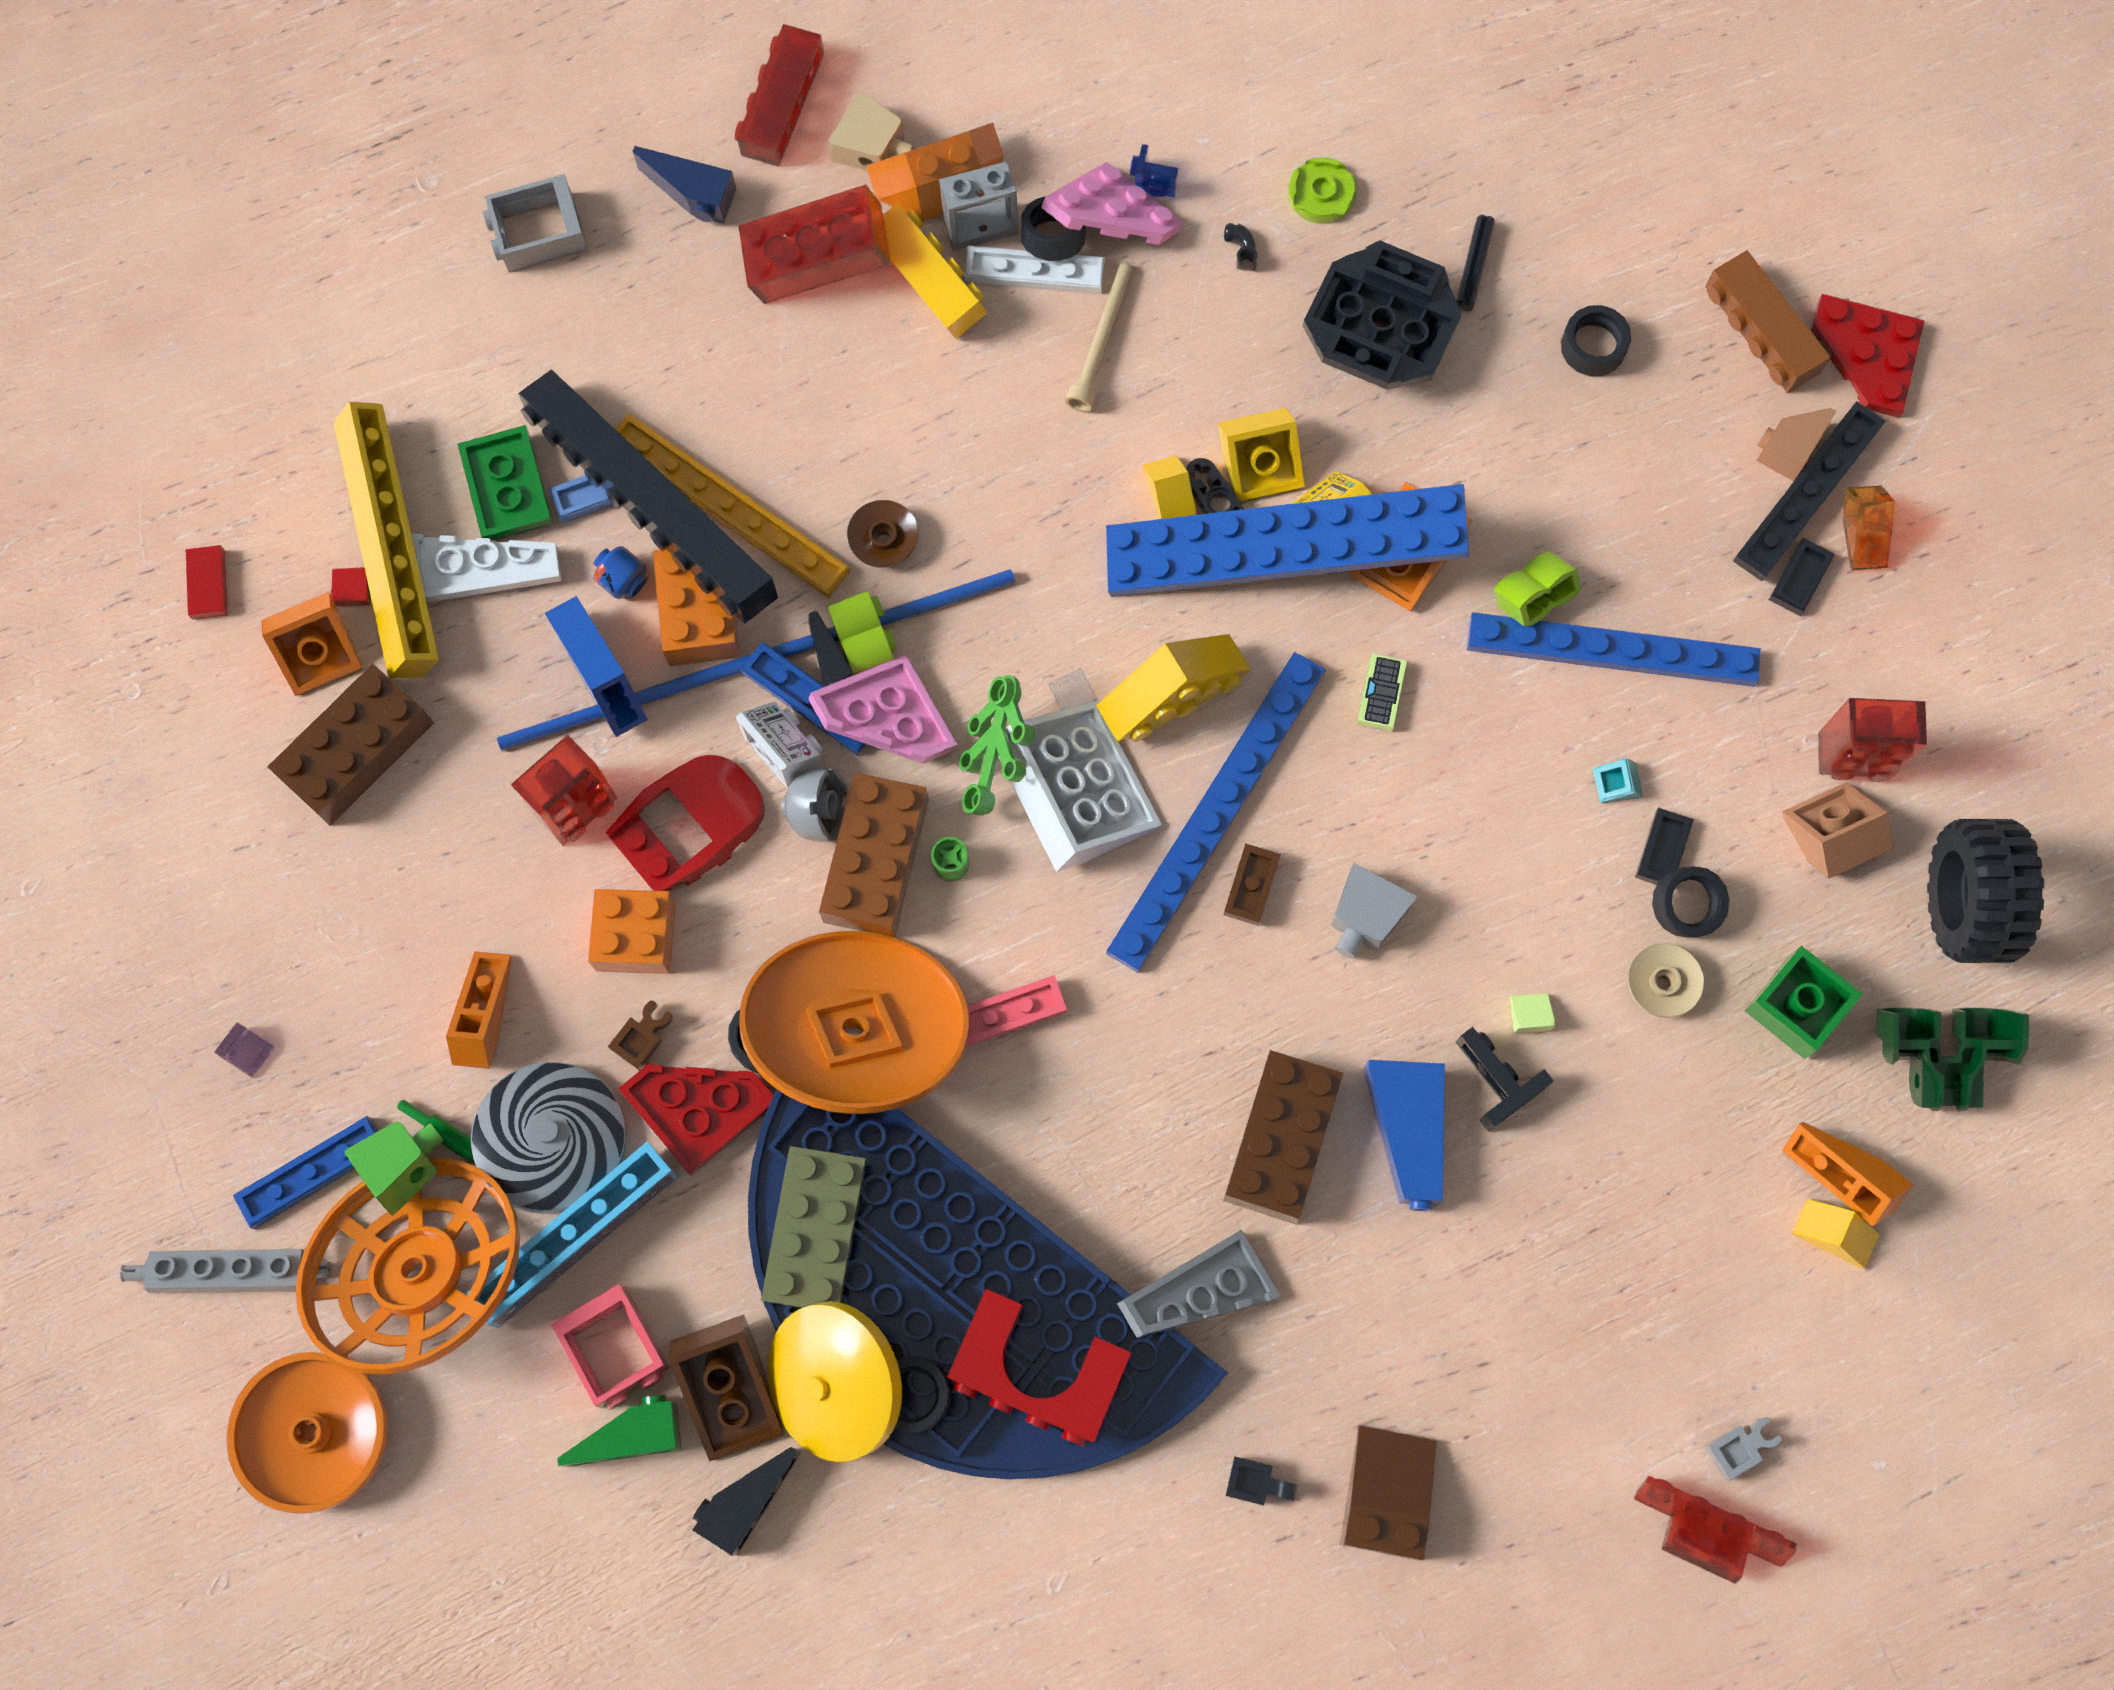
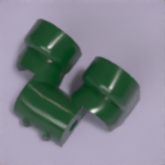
[1876,1007,2029,1111]

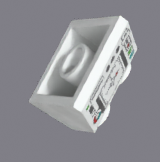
[736,702,824,790]

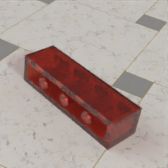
[735,24,825,167]

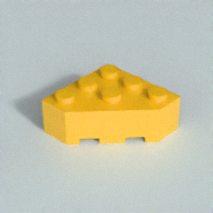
[1096,634,1251,742]

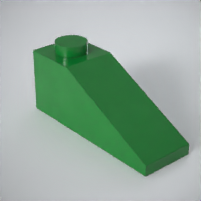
[557,1395,682,1467]

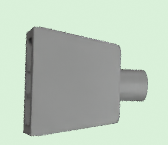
[1331,863,1417,959]

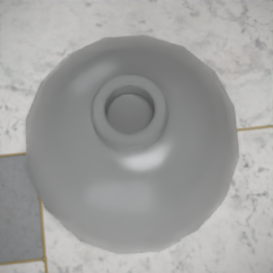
[782,768,848,842]

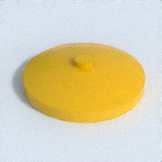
[767,1302,902,1462]

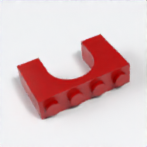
[947,1289,1132,1447]

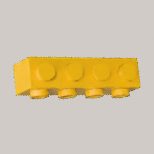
[866,202,988,340]

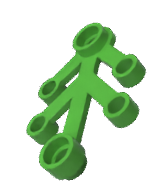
[959,675,1035,816]

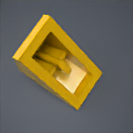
[1142,455,1197,519]
[1792,1199,1880,1270]

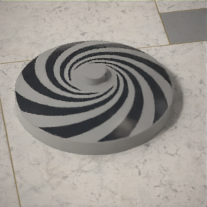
[471,1062,626,1214]

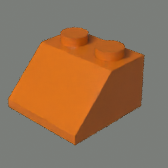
[261,592,362,696]

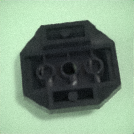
[1303,240,1461,390]

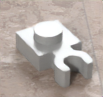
[1705,1417,1782,1481]

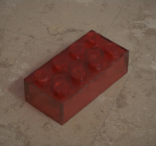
[738,184,891,304]

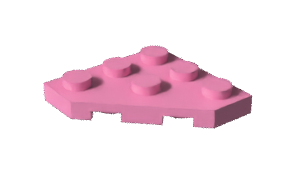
[1042,162,1183,245]
[809,655,957,764]

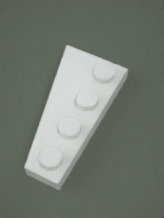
[411,533,562,603]

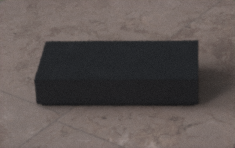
[1768,538,1835,617]
[1635,807,1694,885]

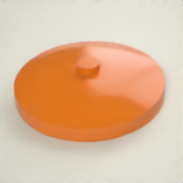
[226,1352,388,1514]

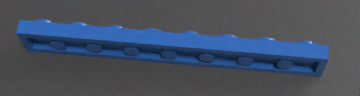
[1467,612,1761,687]

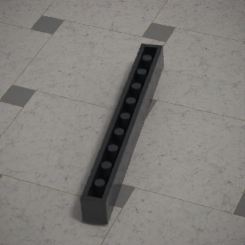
[518,369,778,624]

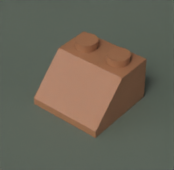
[1782,782,1894,879]

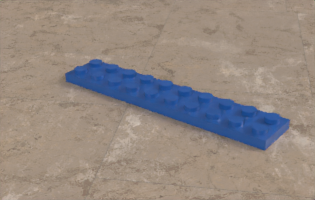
[1106,484,1470,597]

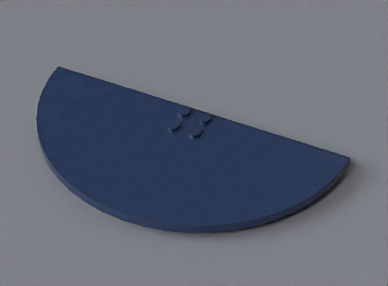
[748,1089,1228,1480]

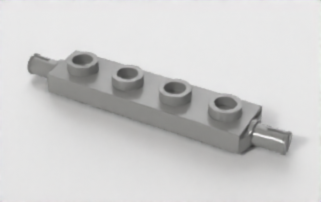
[120,1249,331,1293]

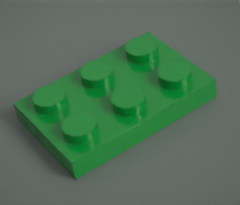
[457,425,553,541]

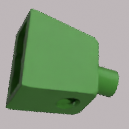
[344,1122,445,1216]

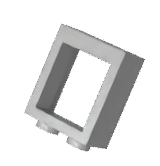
[939,161,1019,251]
[483,174,588,272]

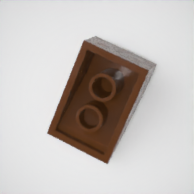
[668,1314,783,1462]
[1340,1426,1437,1561]

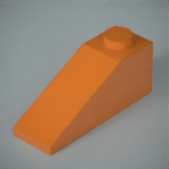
[446,951,512,1069]
[1782,1122,1914,1226]

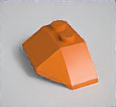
[865,122,1004,221]

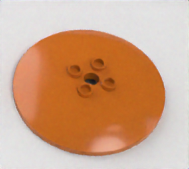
[739,931,969,1114]

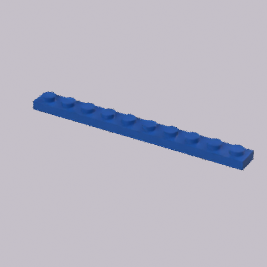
[1106,651,1326,973]

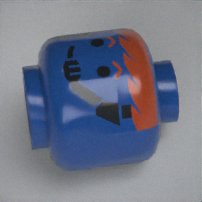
[593,546,648,599]

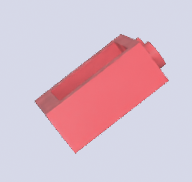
[551,1284,670,1410]

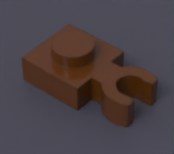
[608,1000,673,1071]

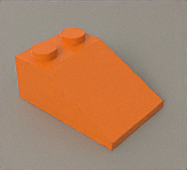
[1350,482,1473,612]

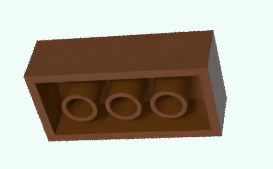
[267,664,434,826]
[1223,1050,1343,1225]

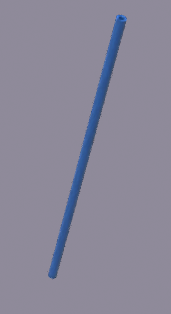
[497,569,1015,751]

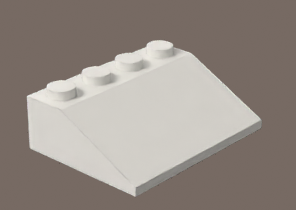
[998,701,1162,872]

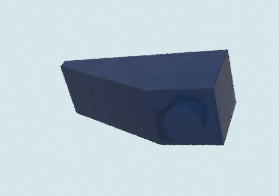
[632,146,737,224]

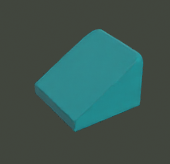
[1593,758,1643,803]

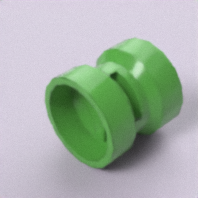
[931,837,970,882]

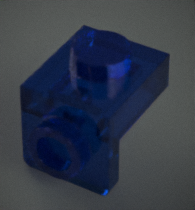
[1130,144,1178,198]

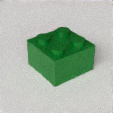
[1744,945,1863,1059]

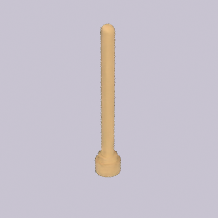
[1065,262,1132,412]

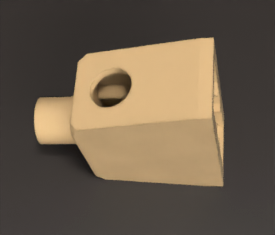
[828,91,915,171]

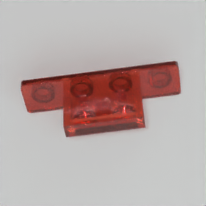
[1634,1476,1797,1584]

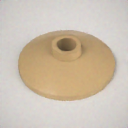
[1628,943,1704,1018]

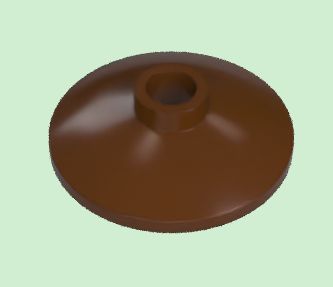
[847,500,918,568]

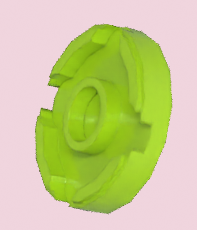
[1288,157,1357,224]

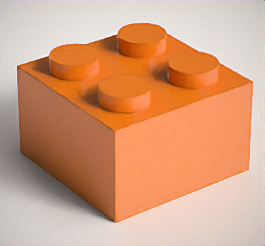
[588,889,676,974]

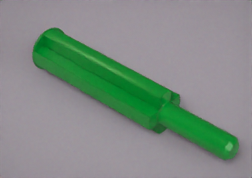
[397,1100,476,1166]

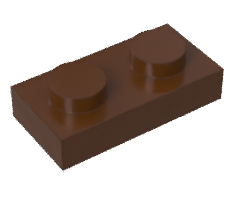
[1223,843,1281,926]

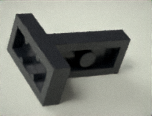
[1456,1027,1554,1132]

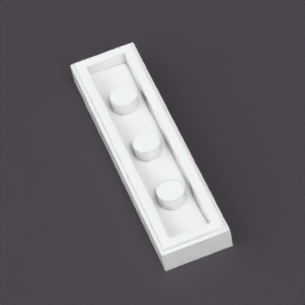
[964,246,1105,294]

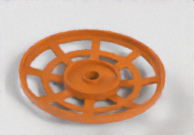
[296,1158,520,1374]

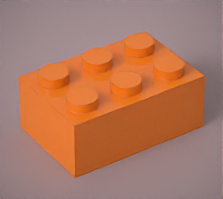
[653,549,740,666]

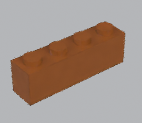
[1705,250,1831,393]

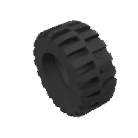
[1927,819,2045,963]

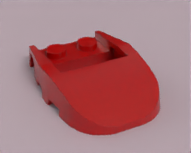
[605,755,765,891]

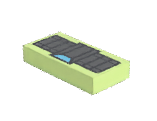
[1357,653,1407,732]

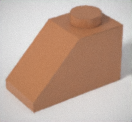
[1756,408,1836,481]

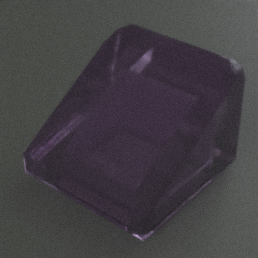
[215,1022,275,1077]

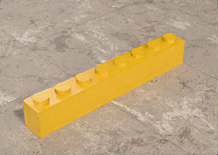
[334,402,439,678]

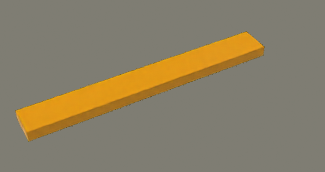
[615,413,850,598]

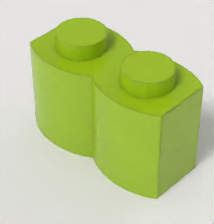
[1494,551,1582,627]
[826,590,897,675]

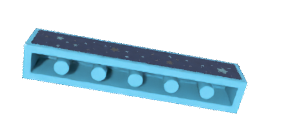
[465,1141,678,1328]

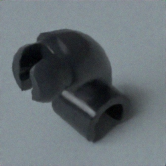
[1224,223,1257,271]

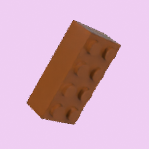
[819,772,929,937]

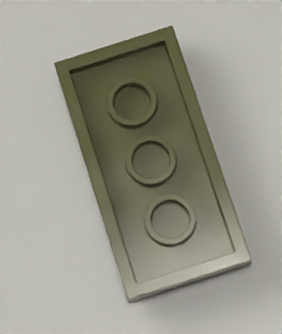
[761,1146,867,1308]

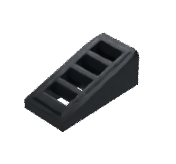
[808,610,852,686]

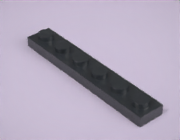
[1733,401,1886,581]

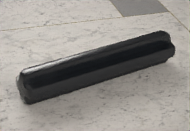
[1456,214,1495,311]

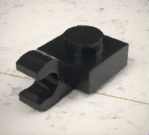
[1225,1456,1297,1506]

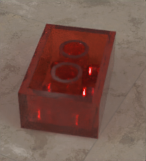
[1818,698,1927,782]
[510,735,618,846]

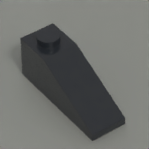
[692,1447,802,1556]

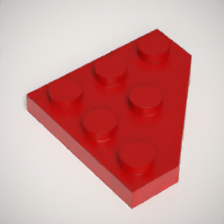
[1811,293,1925,418]
[618,1064,773,1176]

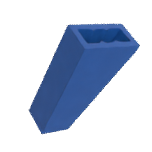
[545,596,648,737]
[1364,1060,1445,1212]

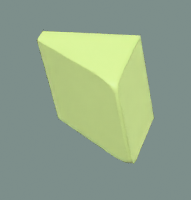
[1510,993,1555,1034]

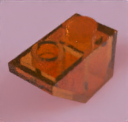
[1843,485,1896,570]

